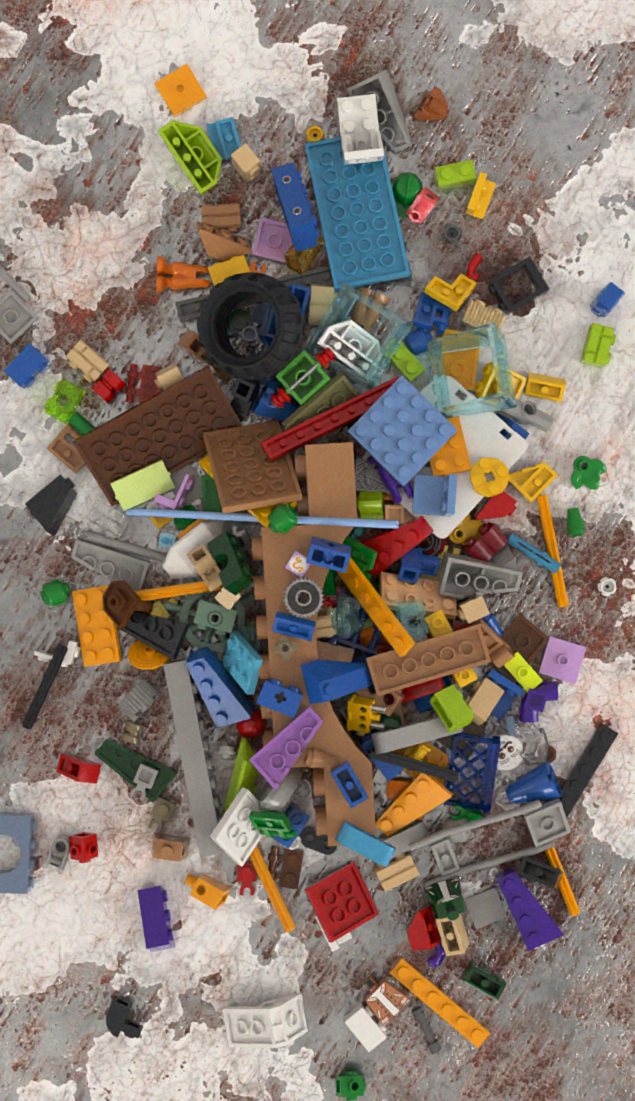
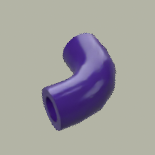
[519,682,558,723]

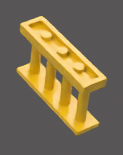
[424,609,478,688]

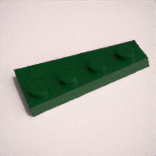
[94,738,178,803]

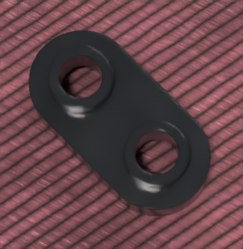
[300,827,337,855]

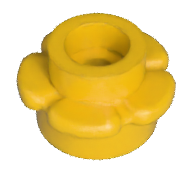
[306,126,325,143]

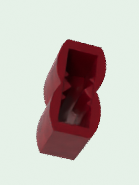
[462,522,508,562]

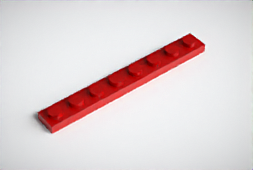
[261,377,398,462]

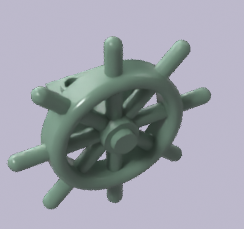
[164,577,255,651]

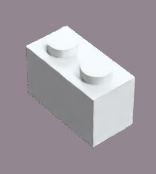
[344,1002,387,1052]

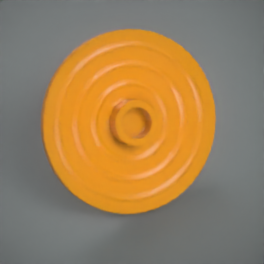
[128,640,171,670]

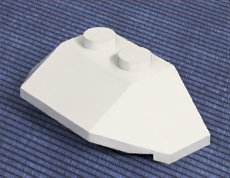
[317,319,385,384]
[162,520,233,579]

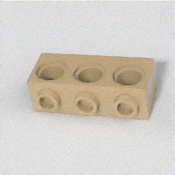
[456,595,490,624]

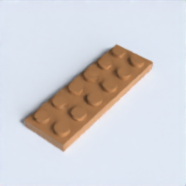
[366,624,491,696]

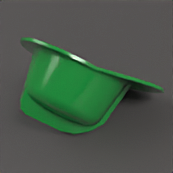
[392,172,423,218]

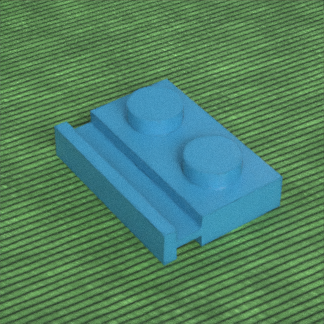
[206,117,241,161]

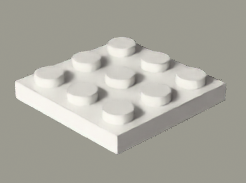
[210,787,265,866]

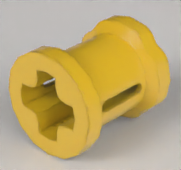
[406,743,431,760]

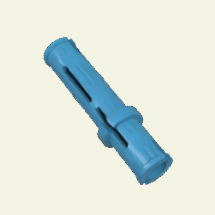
[507,533,562,574]

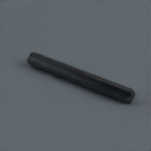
[22,644,68,730]
[367,746,459,783]

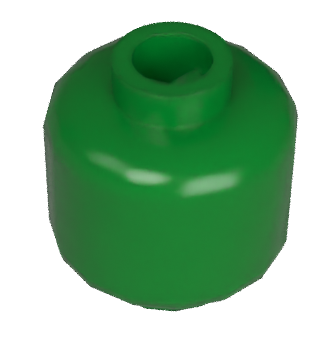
[268,504,298,534]
[40,579,70,607]

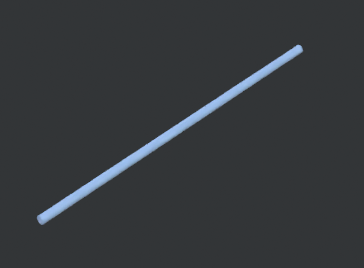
[126,508,399,529]

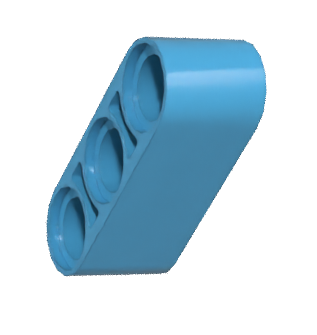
[335,821,396,867]

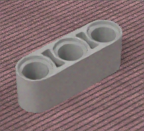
[381,820,429,859]

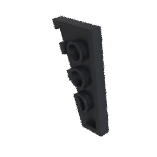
[117,611,190,659]

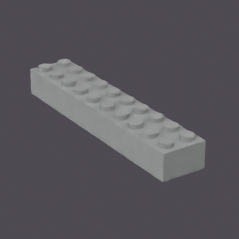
[164,659,224,857]

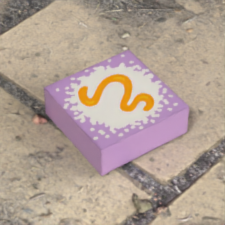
[285,551,311,578]

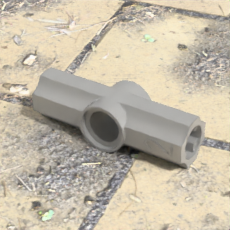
[496,393,554,432]

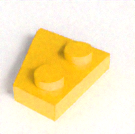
[509,462,558,503]

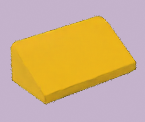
[524,372,566,402]

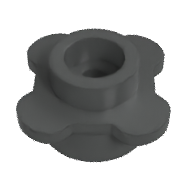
[441,223,463,245]

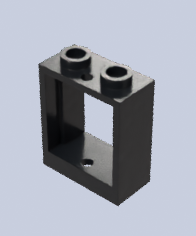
[488,256,549,316]

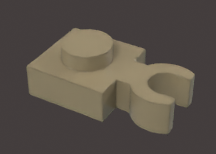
[148,796,176,833]

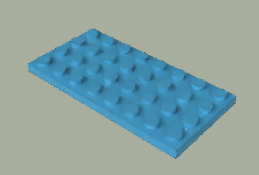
[305,130,410,291]

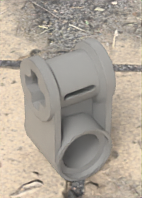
[43,834,70,874]

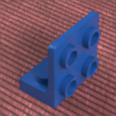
[481,668,524,720]

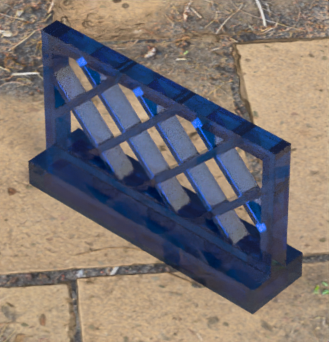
[444,734,500,815]

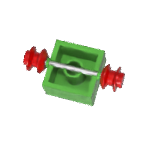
[270,347,336,409]

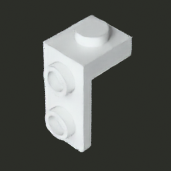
[33,640,81,667]

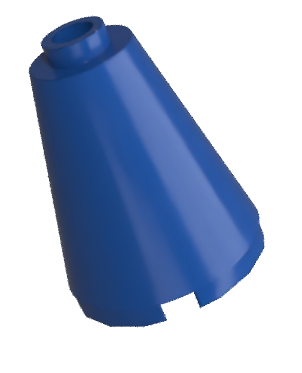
[506,761,562,804]

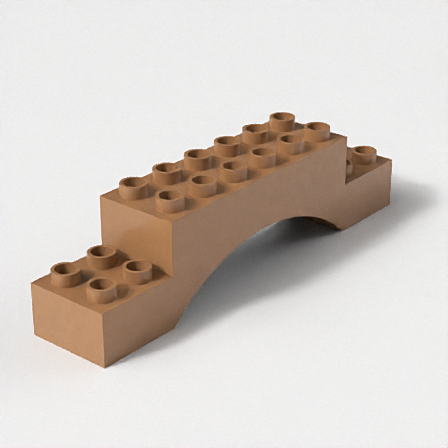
[252,442,376,846]

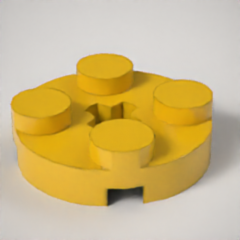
[470,457,509,497]

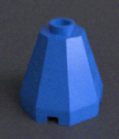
[251,378,300,421]

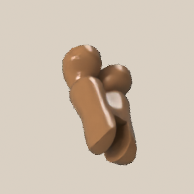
[350,286,391,334]

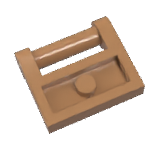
[46,423,85,474]

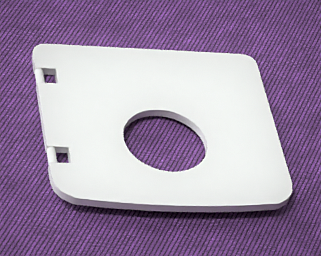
[363,376,528,539]

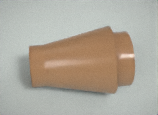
[304,748,335,769]

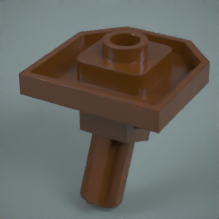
[102,580,153,629]

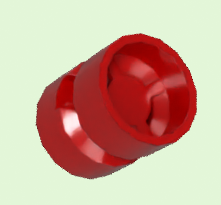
[90,368,127,404]

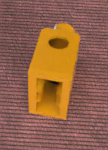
[184,874,232,910]

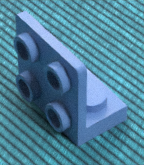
[412,474,457,517]

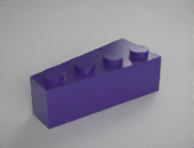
[494,867,564,951]

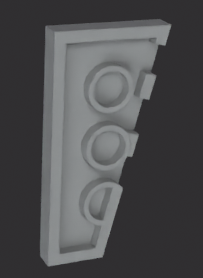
[71,538,150,591]

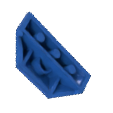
[259,283,311,363]

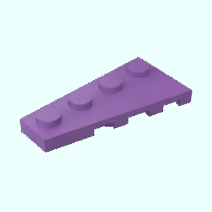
[249,706,323,790]

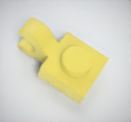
[148,597,179,618]

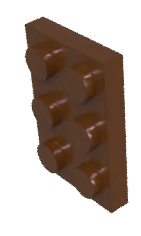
[489,614,550,683]

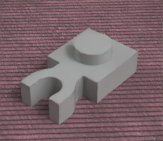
[130,763,159,801]

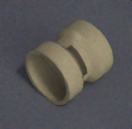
[121,720,145,744]

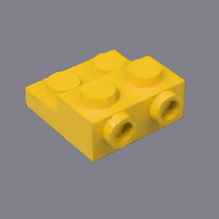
[474,362,527,406]

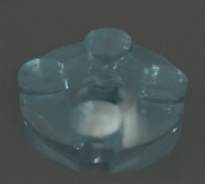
[331,597,361,637]

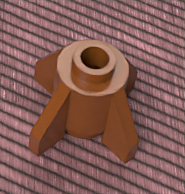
[413,86,449,121]

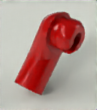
[466,253,483,282]

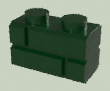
[461,960,506,1001]

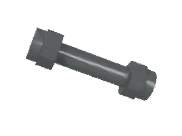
[411,1006,442,1054]

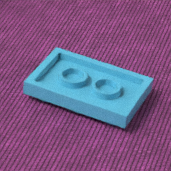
[223,631,263,695]

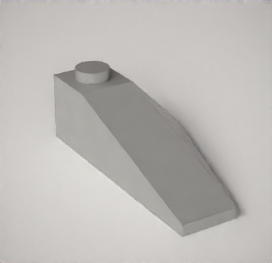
[347,70,412,153]
[439,552,523,598]

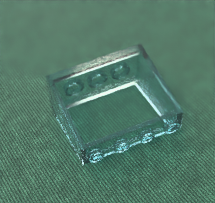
[305,283,412,389]
[426,323,517,418]

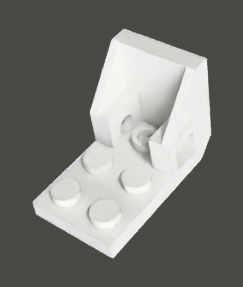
[337,94,384,165]
[222,993,308,1048]

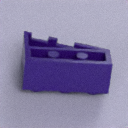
[137,886,175,952]

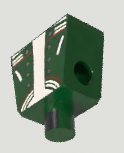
[424,876,465,921]

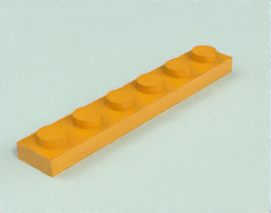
[335,557,415,657]
[389,957,490,1048]

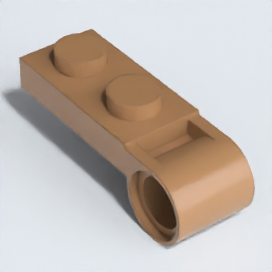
[468,618,515,668]

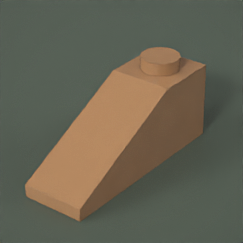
[177,329,231,383]

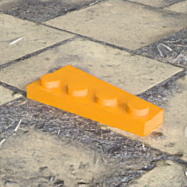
[375,773,453,837]

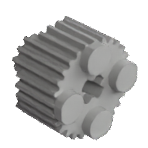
[283,578,324,618]
[117,677,161,722]

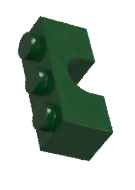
[207,531,254,595]

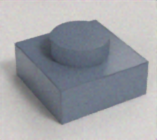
[503,714,518,736]

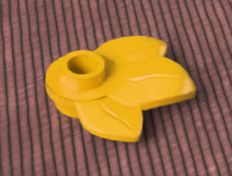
[449,513,484,546]

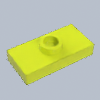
[504,652,543,693]

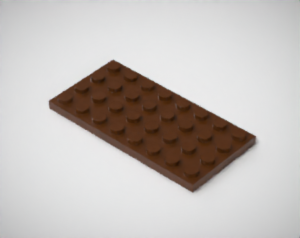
[73,365,242,506]

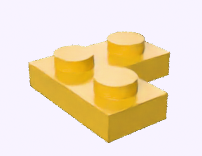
[424,274,477,311]

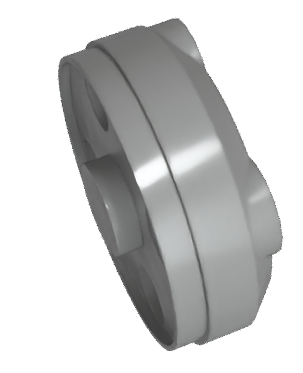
[257,767,303,813]

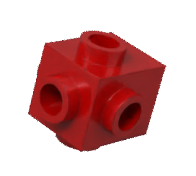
[69,832,98,863]

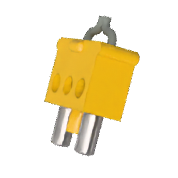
[340,694,386,733]

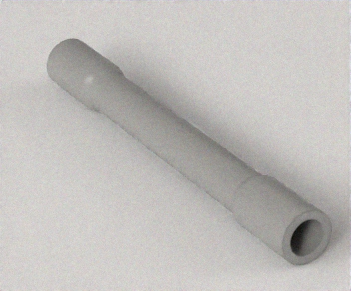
[86,530,167,563]

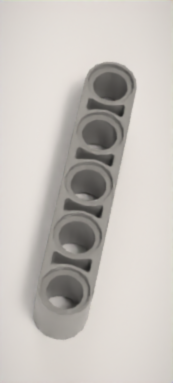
[371,716,463,754]

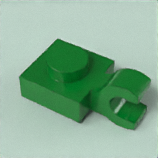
[450,804,486,822]

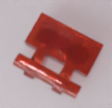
[125,364,163,403]

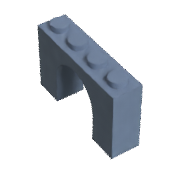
[0,812,37,894]

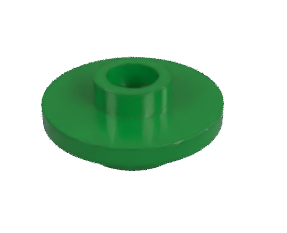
[174,505,197,530]

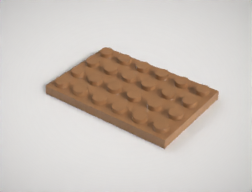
[203,420,302,514]

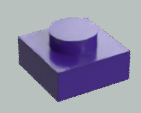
[524,688,548,713]

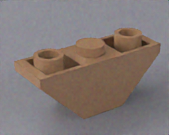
[196,221,252,262]

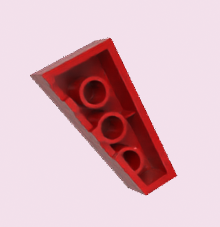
[358,516,434,580]

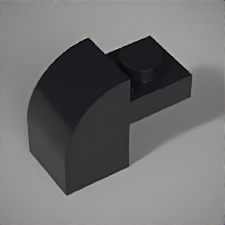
[231,378,260,418]
[106,996,143,1039]

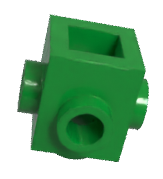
[335,1071,366,1101]

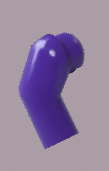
[428,938,446,968]

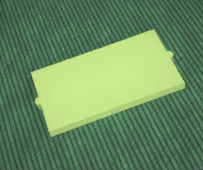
[110,459,175,511]

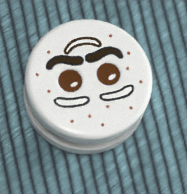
[487,733,524,770]

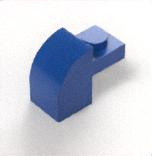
[397,548,441,584]

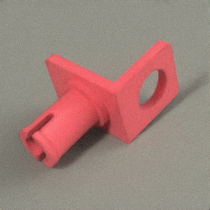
[406,187,440,224]

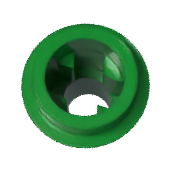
[567,508,586,537]

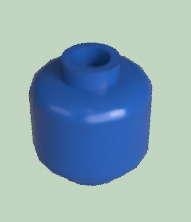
[404,328,434,356]

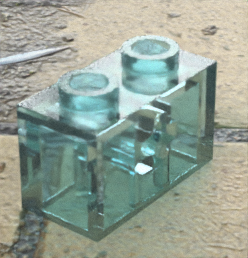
[395,599,429,641]

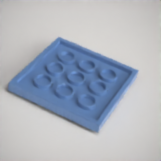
[347,375,458,487]

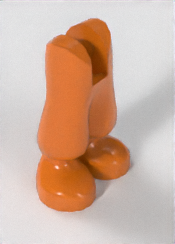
[156,256,210,293]

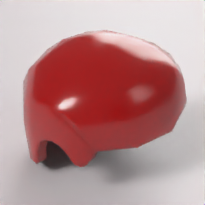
[236,708,267,738]

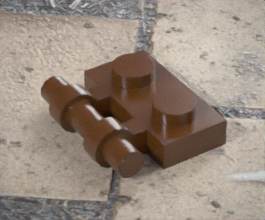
[268,846,304,890]

